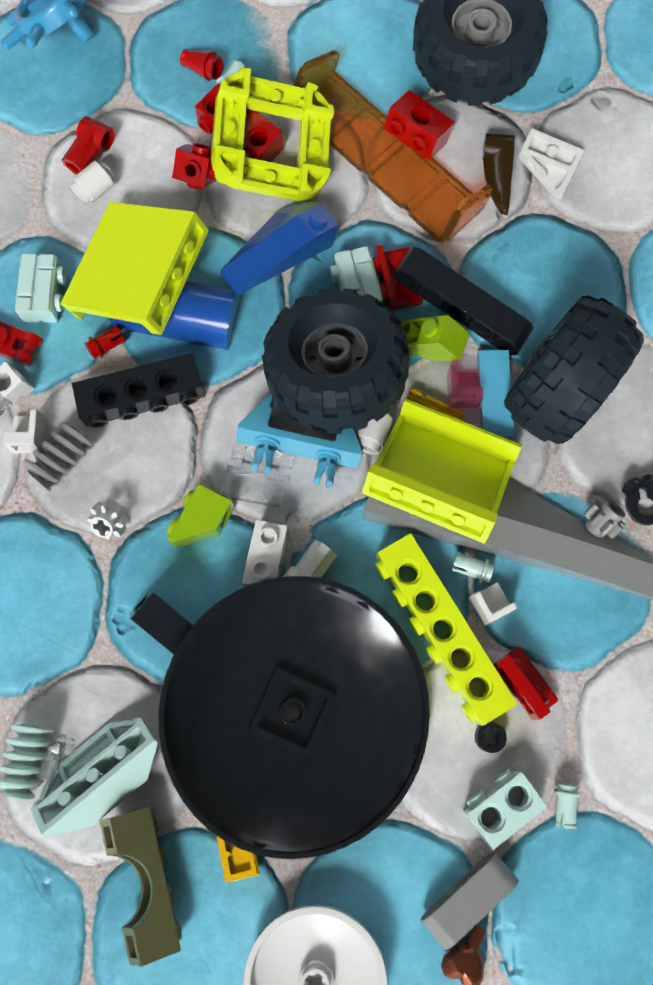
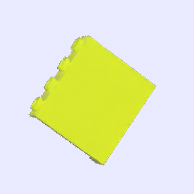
[61,202,209,335]
[362,398,523,544]

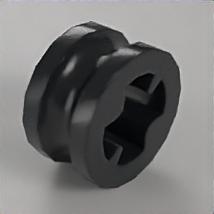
[474,722,507,753]

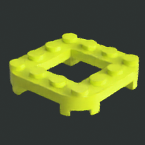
[211,68,334,201]

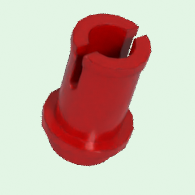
[84,325,126,359]

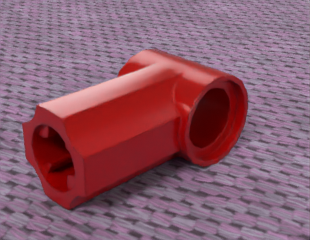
[62,116,115,175]

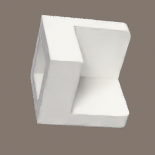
[2,409,46,453]
[468,582,518,627]

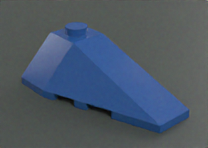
[220,201,339,296]

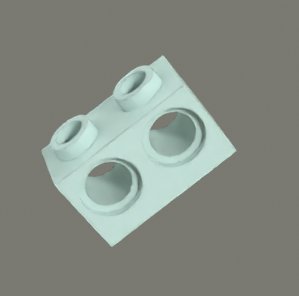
[463,769,548,850]

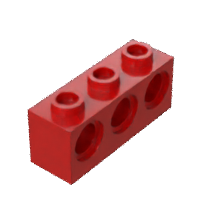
[195,83,284,162]

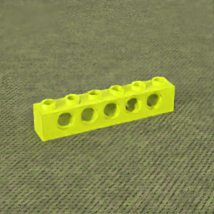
[375,533,518,726]

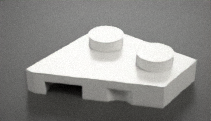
[518,128,585,201]

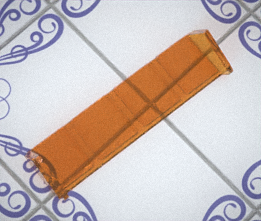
[294,50,493,243]

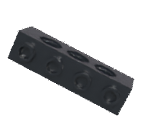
[71,353,205,428]

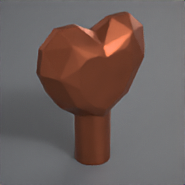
[441,925,486,985]

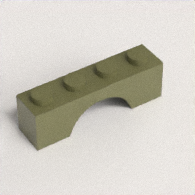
[99,806,182,967]

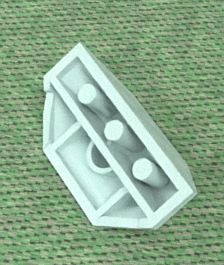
[30,717,158,837]

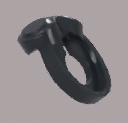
[622,474,653,526]

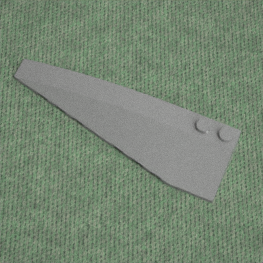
[363,432,653,600]

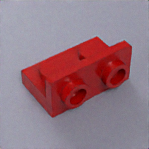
[372,245,423,311]
[493,647,558,720]

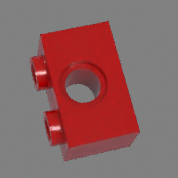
[383,90,455,161]

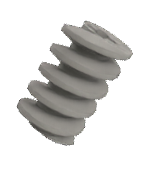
[23,422,94,491]

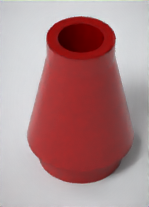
[180,49,223,81]

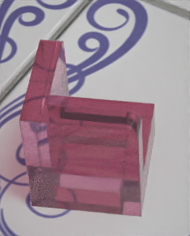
[447,364,483,409]

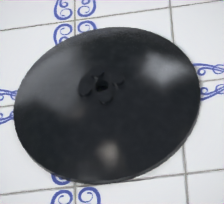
[158,576,430,859]

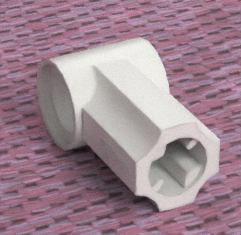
[283,539,337,578]

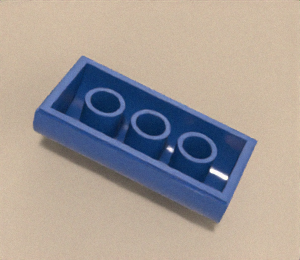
[110,281,242,350]

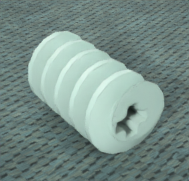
[0,723,54,800]

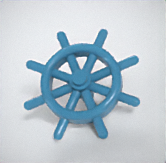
[1,0,94,50]

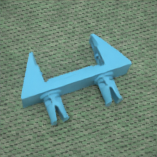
[236,394,362,488]

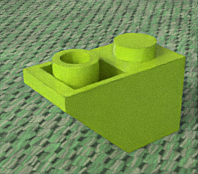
[401,315,470,362]
[167,484,235,548]

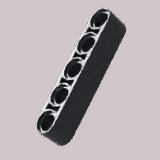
[394,247,533,355]

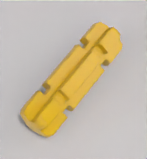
[406,388,464,421]

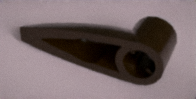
[482,133,515,216]

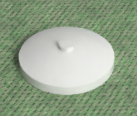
[243,905,387,985]

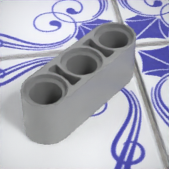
[420,851,519,950]

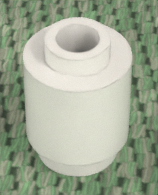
[69,161,114,204]
[356,412,393,455]

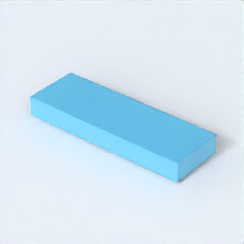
[477,350,515,440]

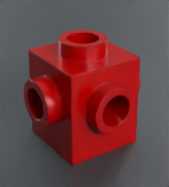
[172,143,217,190]

